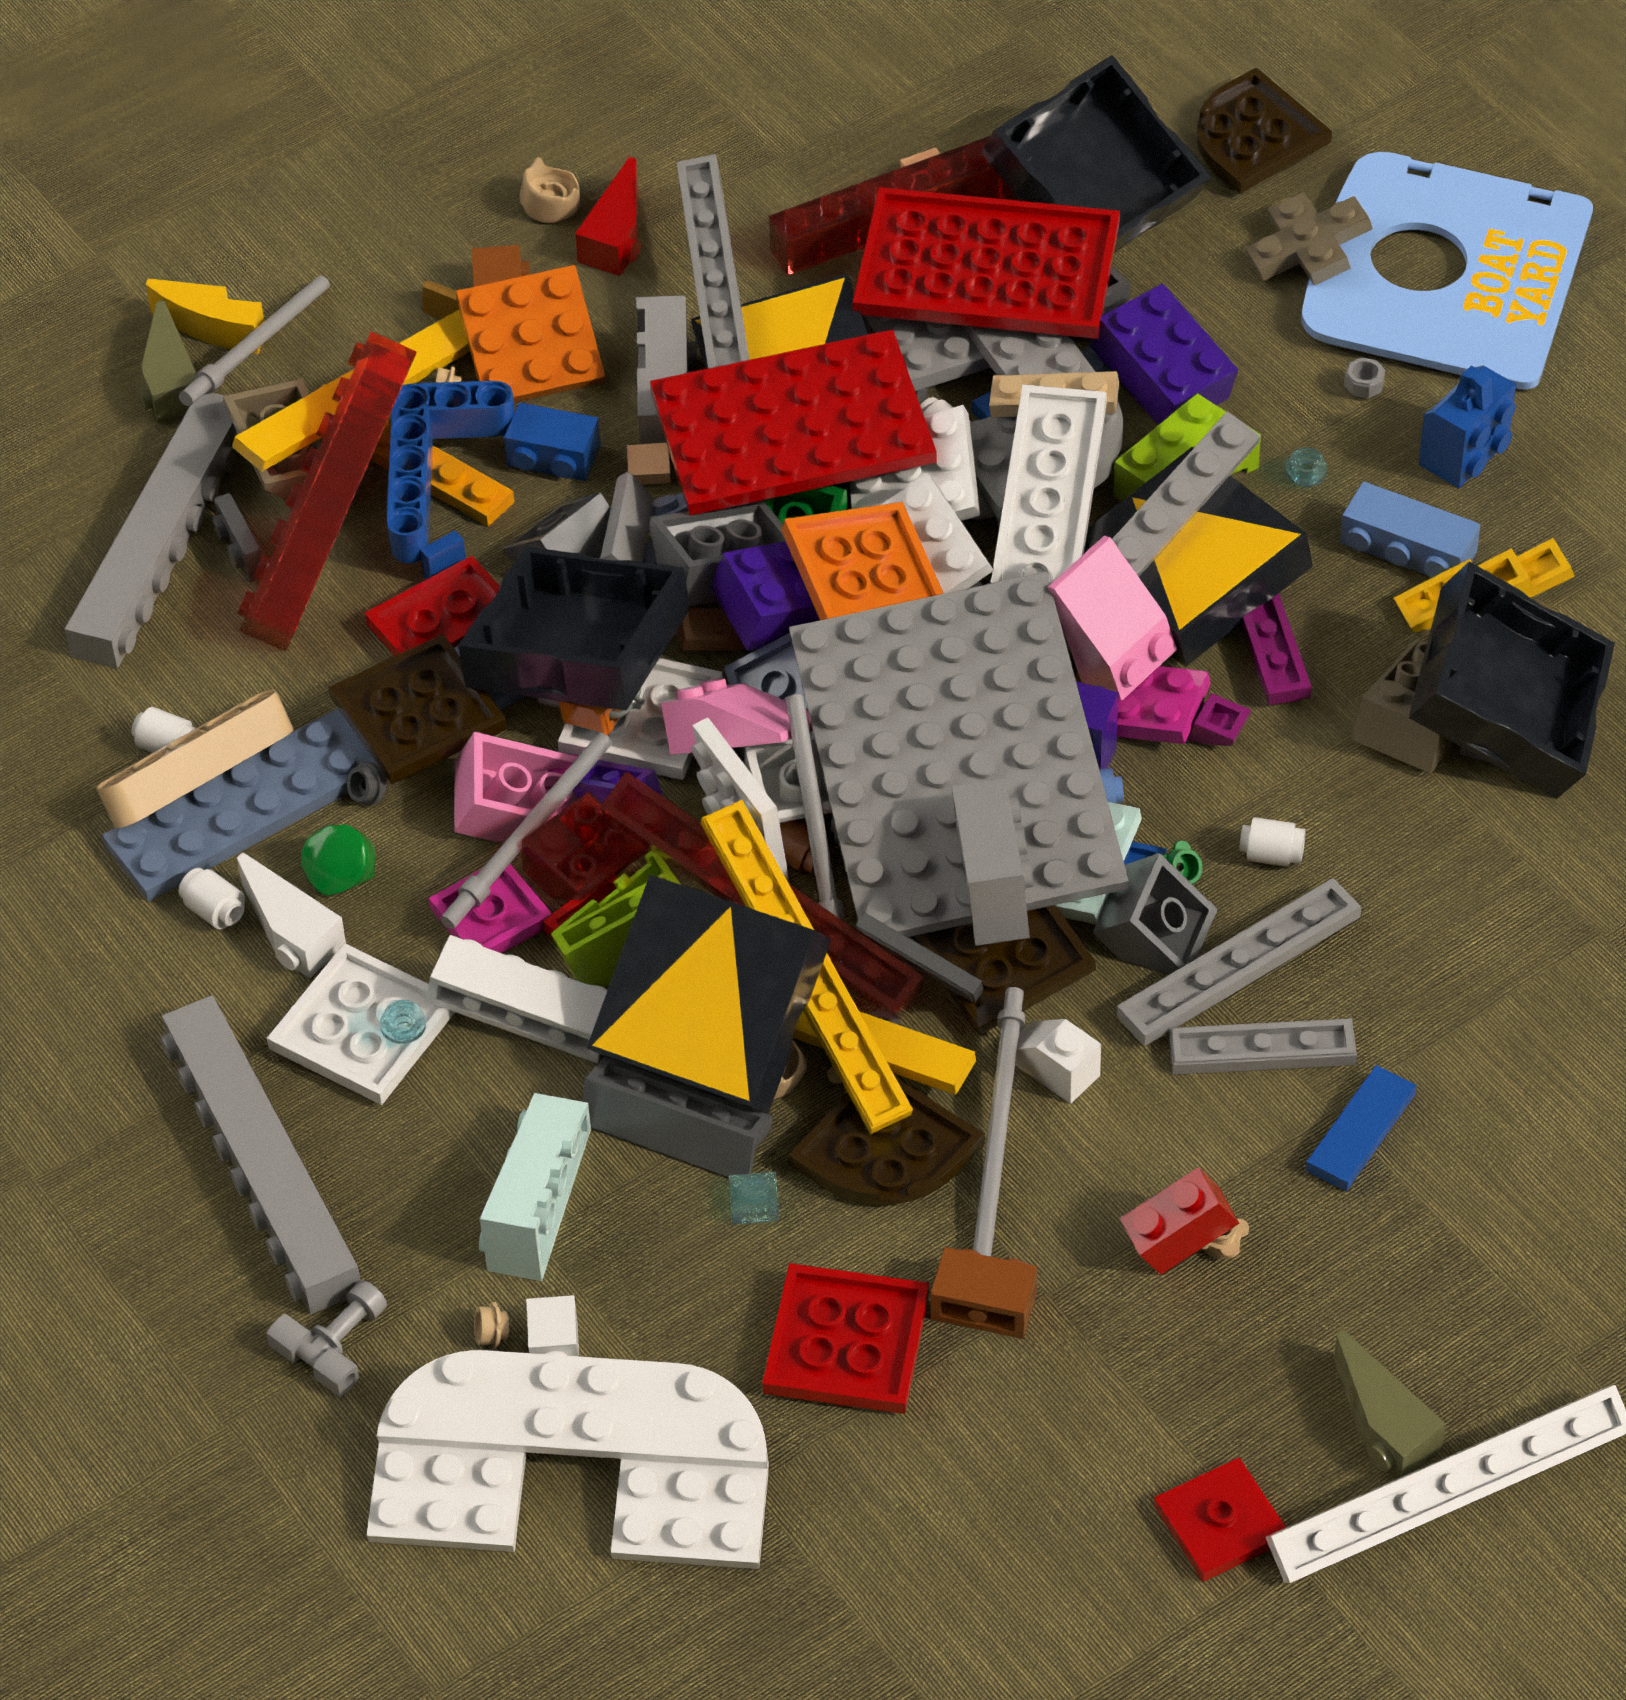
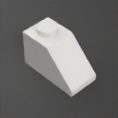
[1015,1019,1101,1104]

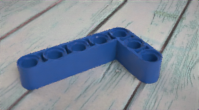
[387,381,515,564]

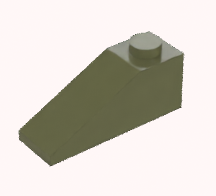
[138,300,196,424]
[1334,1329,1446,1479]

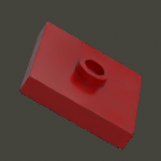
[1154,1457,1286,1582]

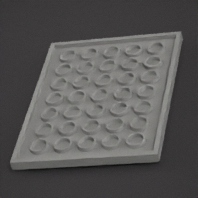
[789,571,1129,946]

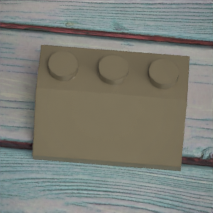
[223,379,345,509]

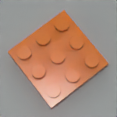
[456,265,606,403]
[781,502,944,620]

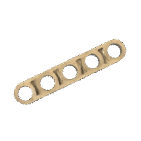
[96,689,294,828]

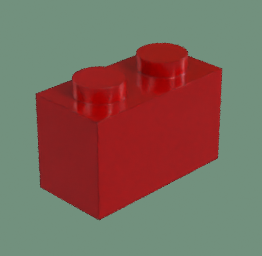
[1120,1167,1240,1275]

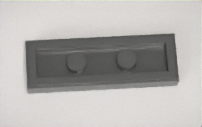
[856,912,984,1003]

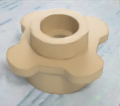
[1202,1219,1249,1259]

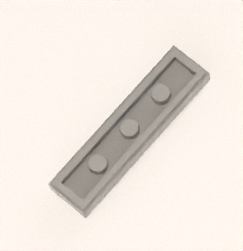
[1168,1018,1357,1075]

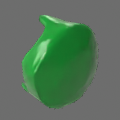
[300,824,376,896]

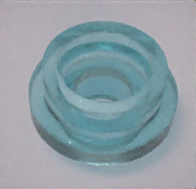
[1285,448,1327,487]
[380,1000,426,1044]

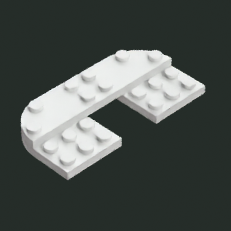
[366,1350,769,1569]

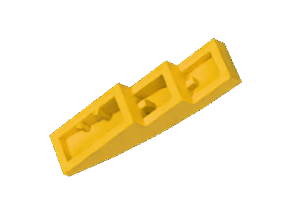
[1394,538,1575,633]

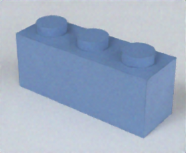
[1340,481,1481,578]

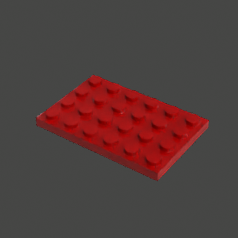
[852,187,1120,339]
[650,329,937,516]

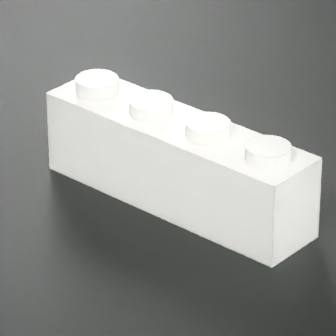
[427,935,607,1063]

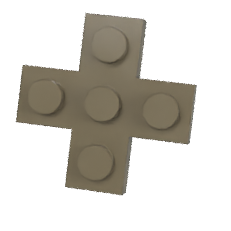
[1245,192,1373,286]

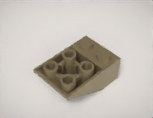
[1351,639,1454,773]

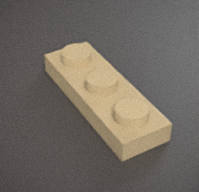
[989,371,1119,417]

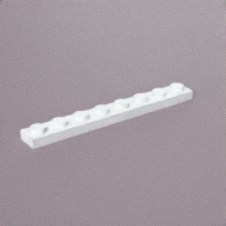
[1265,1385,1626,1583]

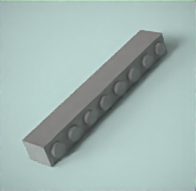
[64,393,238,669]
[160,995,360,1315]

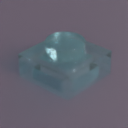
[729,1172,779,1224]

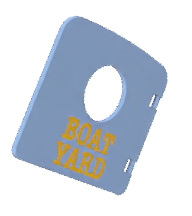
[1301,152,1593,390]

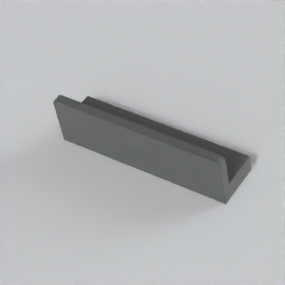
[582,1056,773,1183]

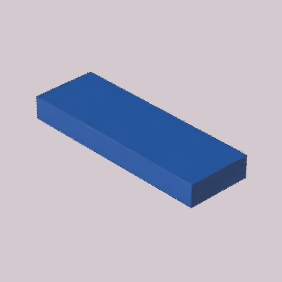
[1306,1065,1417,1192]

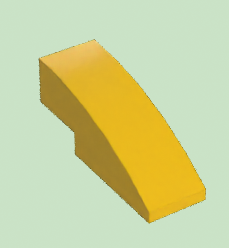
[146,279,264,354]

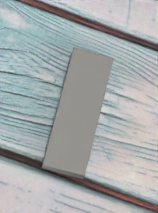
[600,472,655,562]

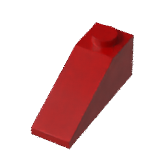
[575,156,641,276]

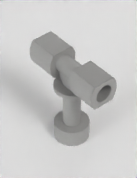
[266,1280,387,1397]

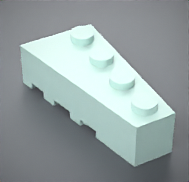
[479,1093,591,1281]

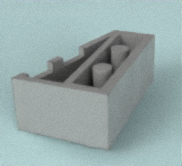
[636,295,697,444]
[952,778,1033,946]

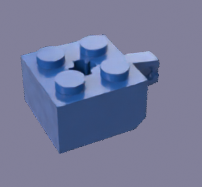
[1419,365,1516,488]

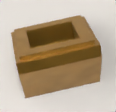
[422,280,459,319]

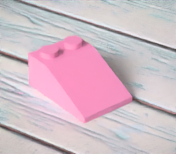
[1048,536,1177,701]
[661,678,813,755]
[454,732,598,842]

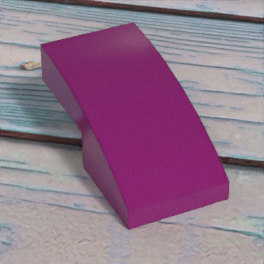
[1187,693,1251,746]

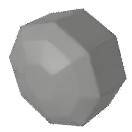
[1344,357,1386,398]

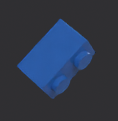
[504,402,601,481]

